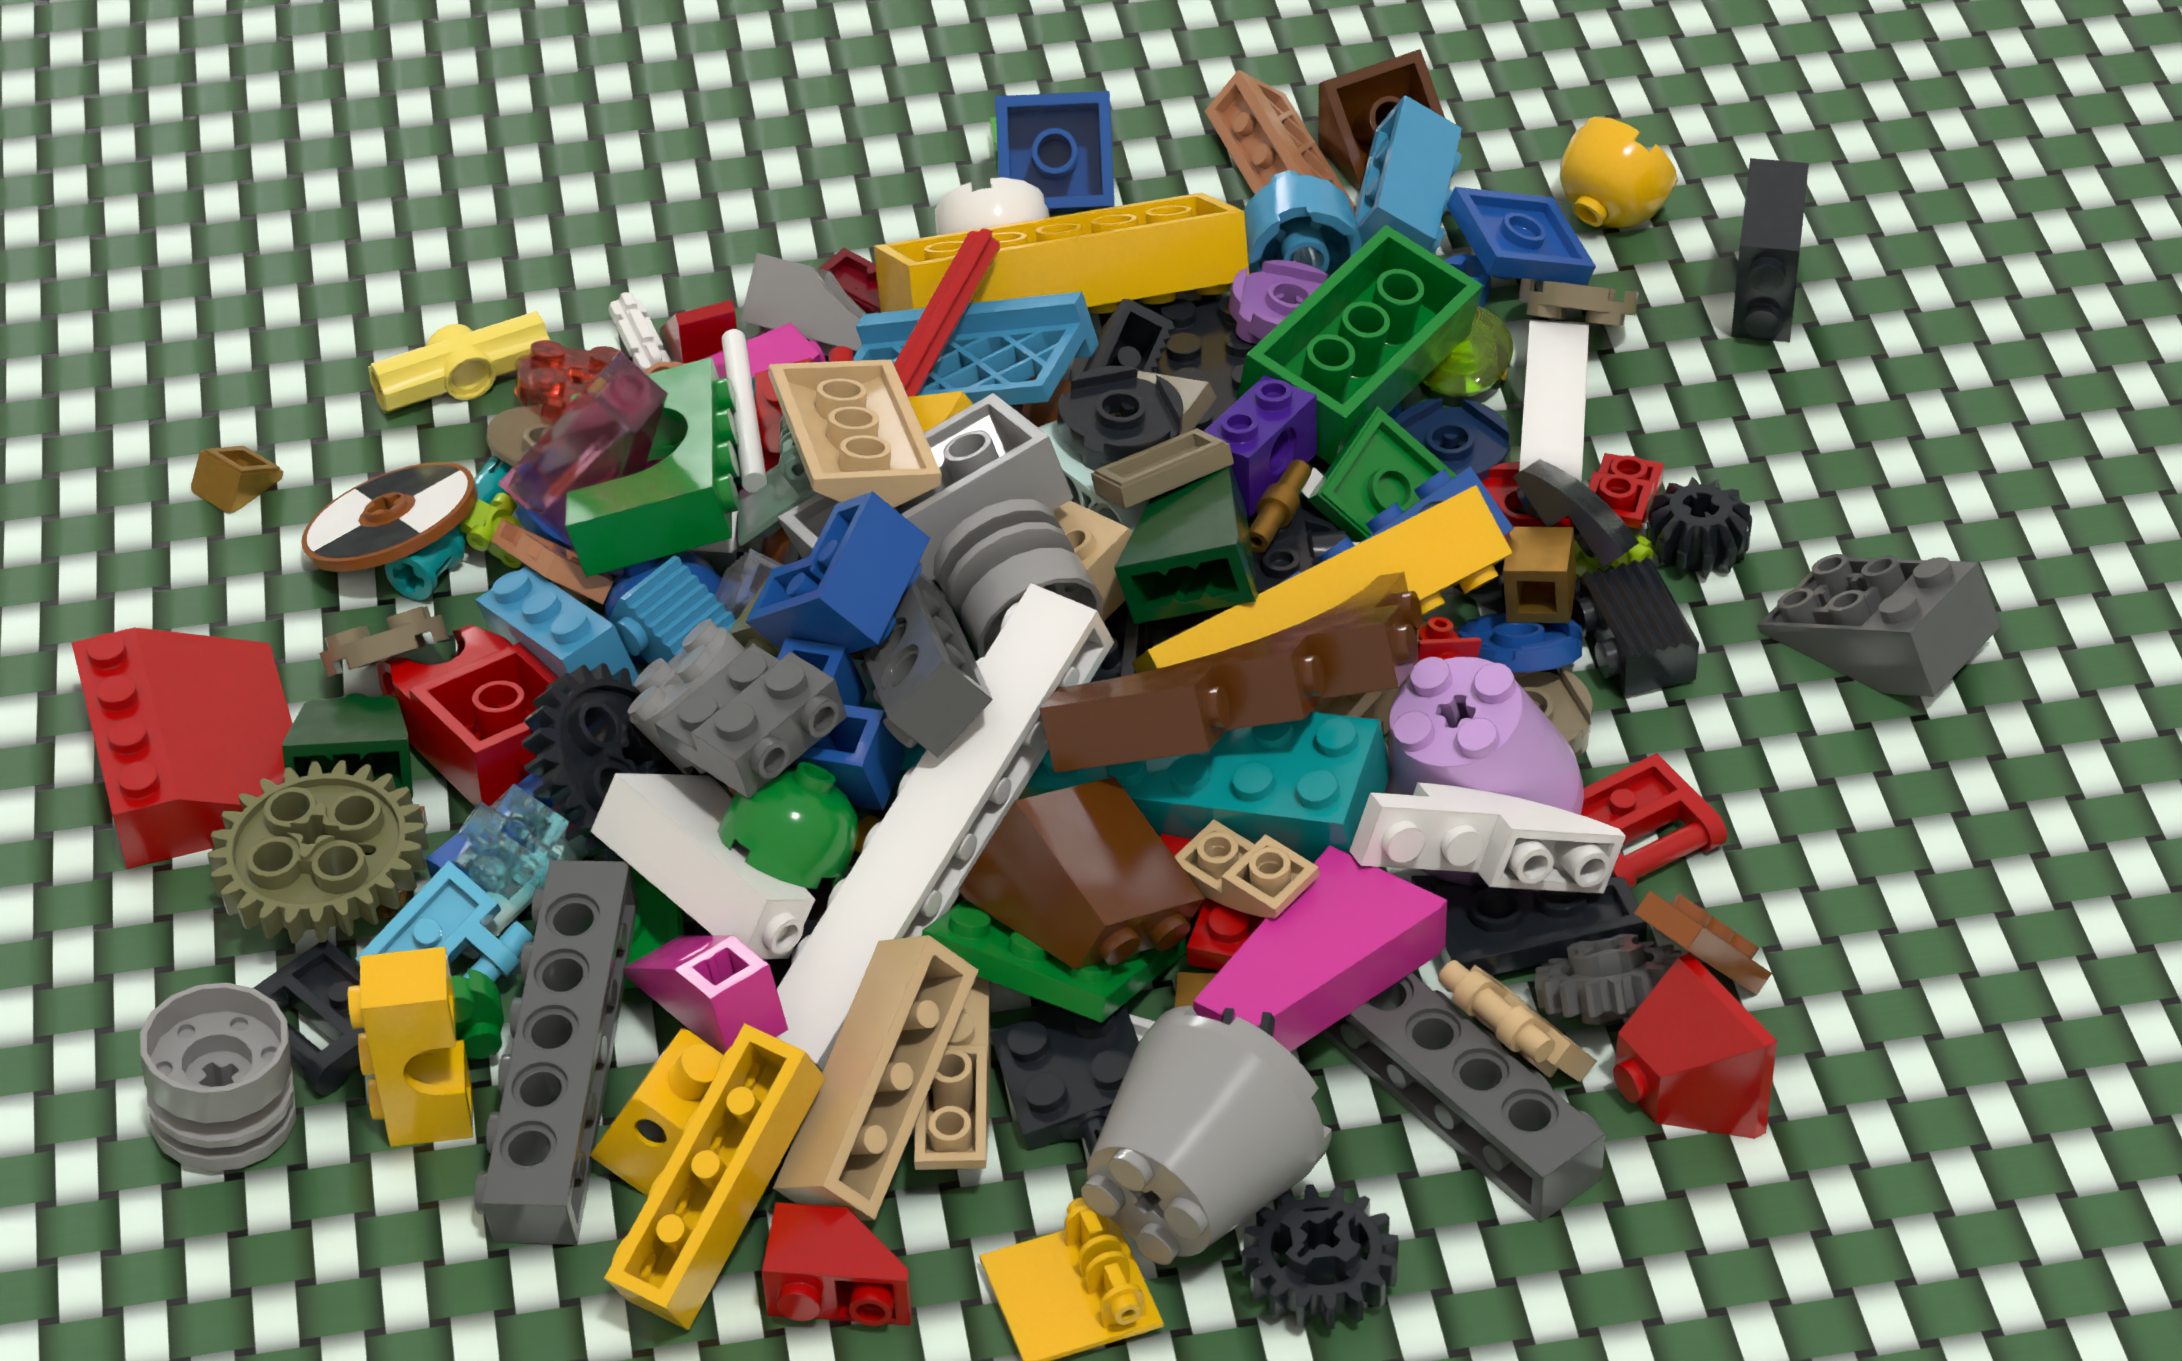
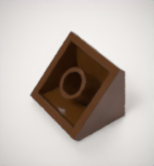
[1318,49,1445,190]

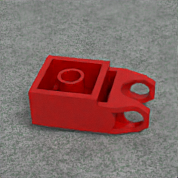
[377,625,559,813]

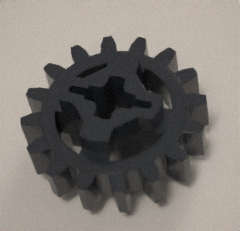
[1242,1184,1399,1330]

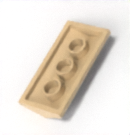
[768,359,942,508]

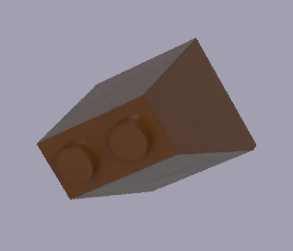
[959,776,1205,970]

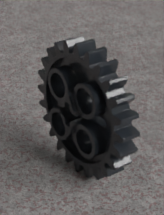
[522,663,700,867]

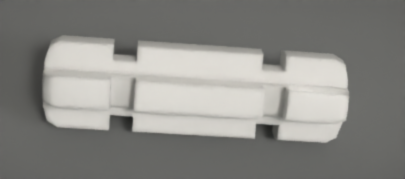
[608,292,671,375]

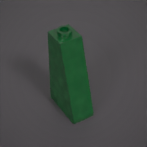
[1114,465,1258,624]

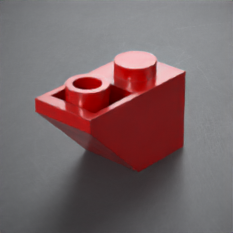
[762,1202,912,1326]

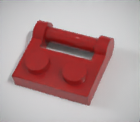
[1581,753,1727,889]

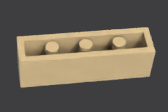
[773,935,979,1221]

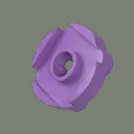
[1229,260,1328,344]

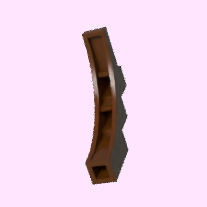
[1039,572,1422,772]

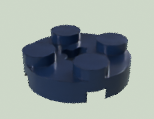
[1395,398,1511,481]

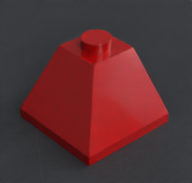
[1613,952,1777,1139]

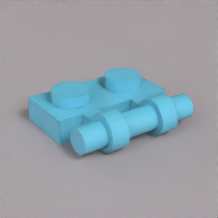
[355,861,534,982]

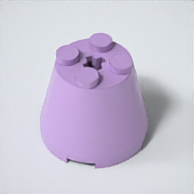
[1384,657,1584,885]

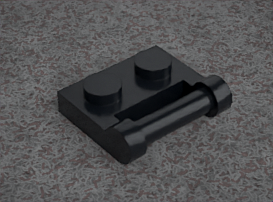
[253,939,365,1096]

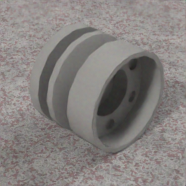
[933,499,1103,658]
[140,983,296,1171]

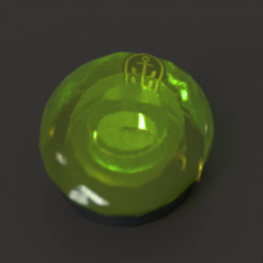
[1418,306,1514,407]

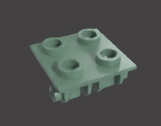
[737,415,818,546]

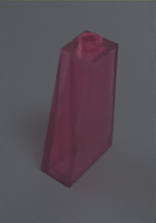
[498,351,668,552]

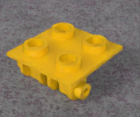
[979,1197,1164,1361]

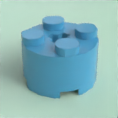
[1244,170,1361,278]

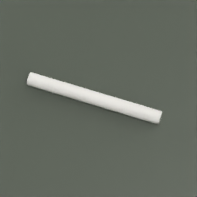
[721,329,767,493]

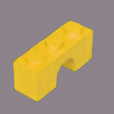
[348,947,474,1147]

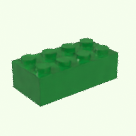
[1236,225,1483,464]

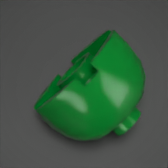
[717,762,859,889]

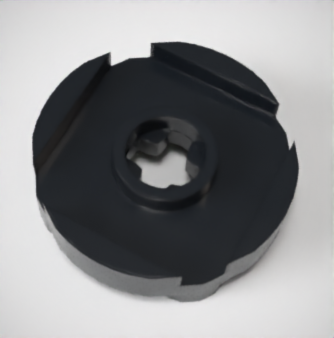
[1057,366,1183,470]

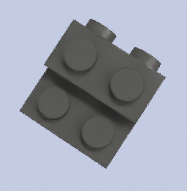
[655,644,847,799]

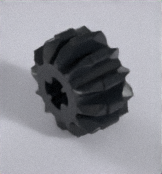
[1646,477,1752,579]

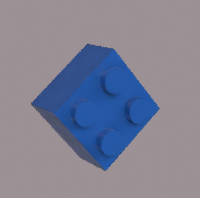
[995,91,1115,215]

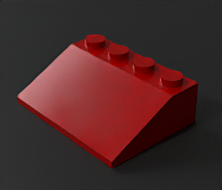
[71,627,293,869]

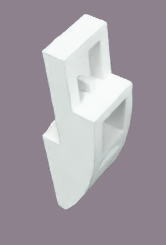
[1349,782,1626,893]

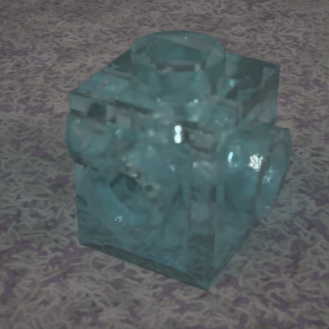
[453,783,569,900]

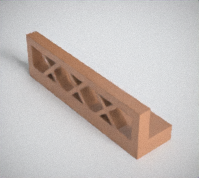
[1205,70,1356,214]

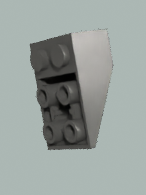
[1758,554,2001,697]

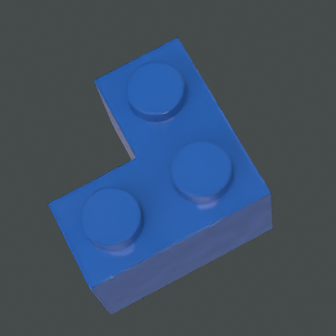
[745,491,930,653]
[777,638,906,811]

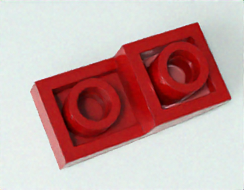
[1588,453,1664,529]

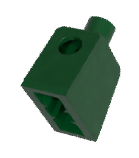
[282,693,414,798]

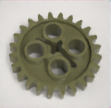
[208,760,429,943]

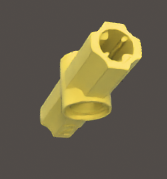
[368,311,553,414]

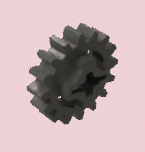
[1533,934,1682,1025]

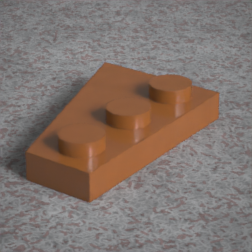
[1634,890,1772,996]

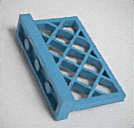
[853,291,1099,405]

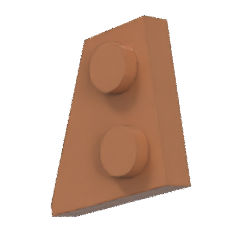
[491,518,614,606]

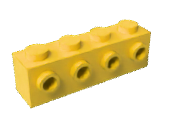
[604,1023,826,1331]

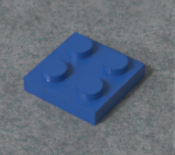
[1447,187,1596,285]

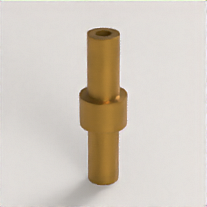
[1249,459,1311,552]

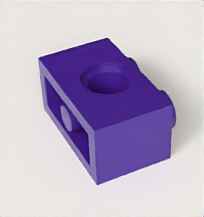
[1204,375,1317,518]

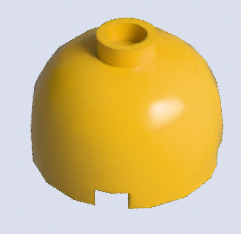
[1559,117,1678,229]

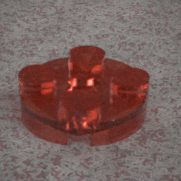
[515,340,635,424]

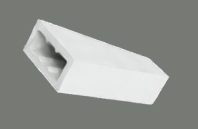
[590,773,815,959]

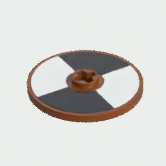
[301,462,478,572]

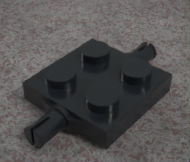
[990,998,1139,1157]

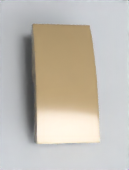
[1174,819,1319,918]

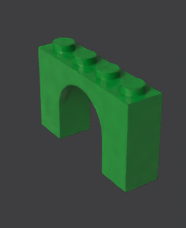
[565,357,740,577]

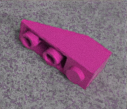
[623,935,788,1055]

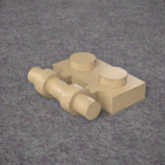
[1438,960,1597,1082]

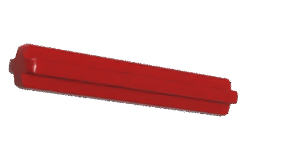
[894,228,1000,397]

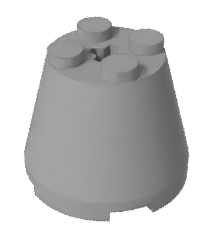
[1081,1005,1332,1265]

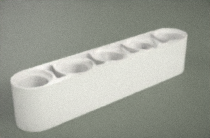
[1518,319,1589,488]

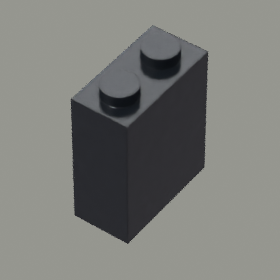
[1731,158,1809,342]

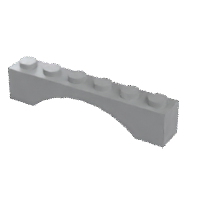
[740,253,1089,381]

